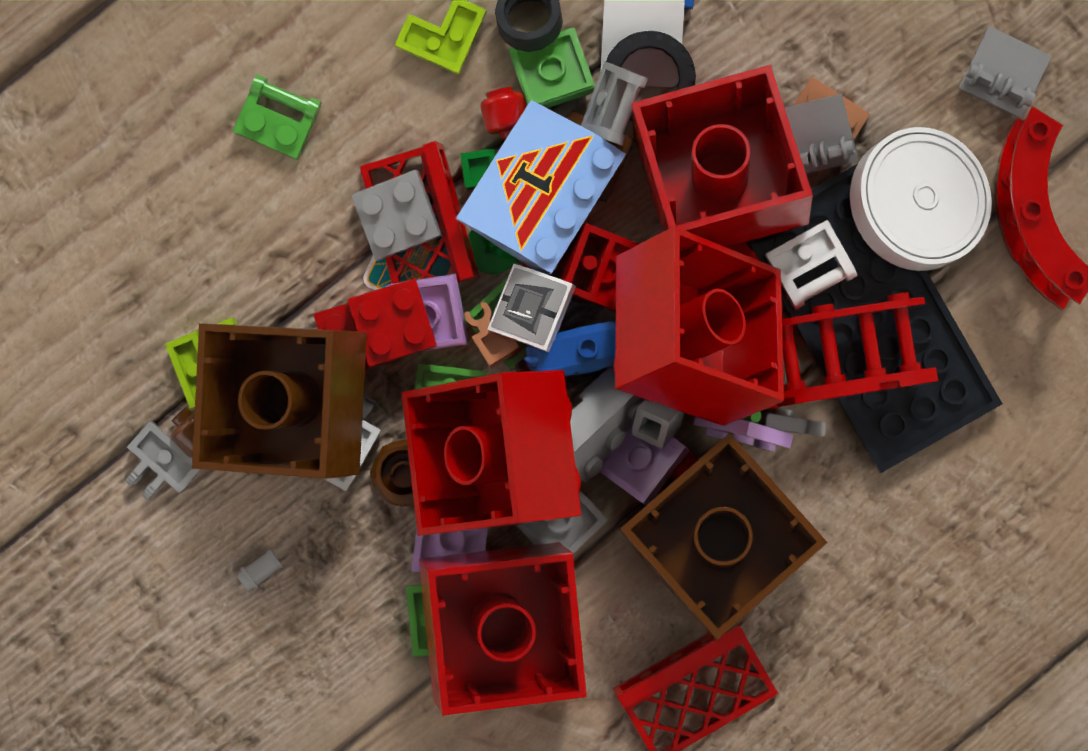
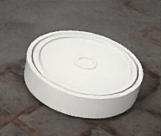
[850,127,992,271]

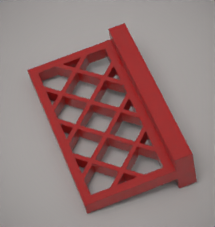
[360,141,480,284]
[613,623,778,751]

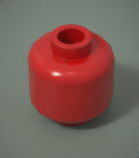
[480,86,526,140]

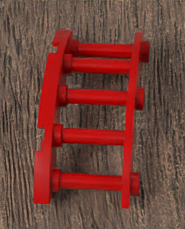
[995,106,1088,310]
[764,292,938,410]

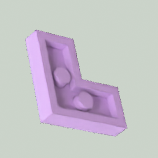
[694,416,793,452]

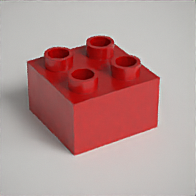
[631,64,813,247]
[614,226,784,426]
[401,370,582,536]
[419,542,587,716]

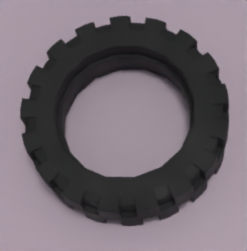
[606,31,696,121]

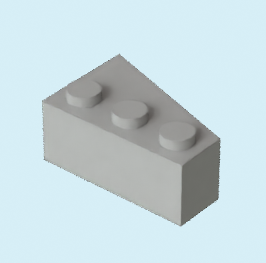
[570,368,644,483]

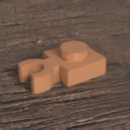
[464,302,521,369]

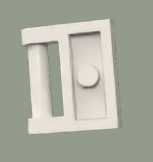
[765,220,857,310]

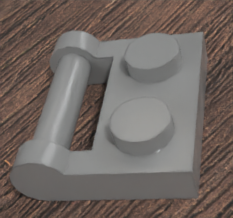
[581,61,648,146]

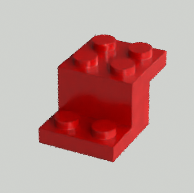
[521,223,639,312]
[313,278,437,372]

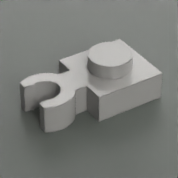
[763,408,826,437]

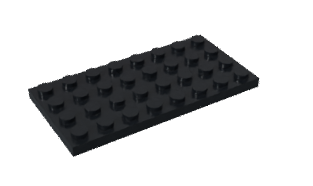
[747,164,1003,473]

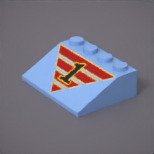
[456,100,626,275]

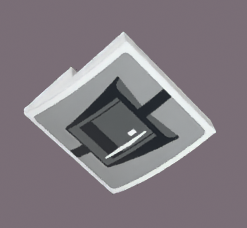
[487,264,576,352]

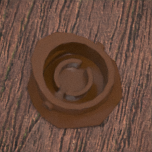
[370,439,414,507]

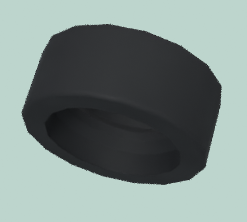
[495,0,563,52]

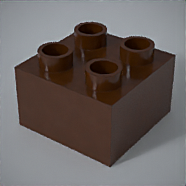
[192,323,367,479]
[620,433,828,642]

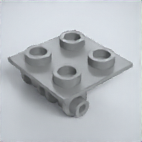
[958,26,1052,119]
[785,93,859,174]

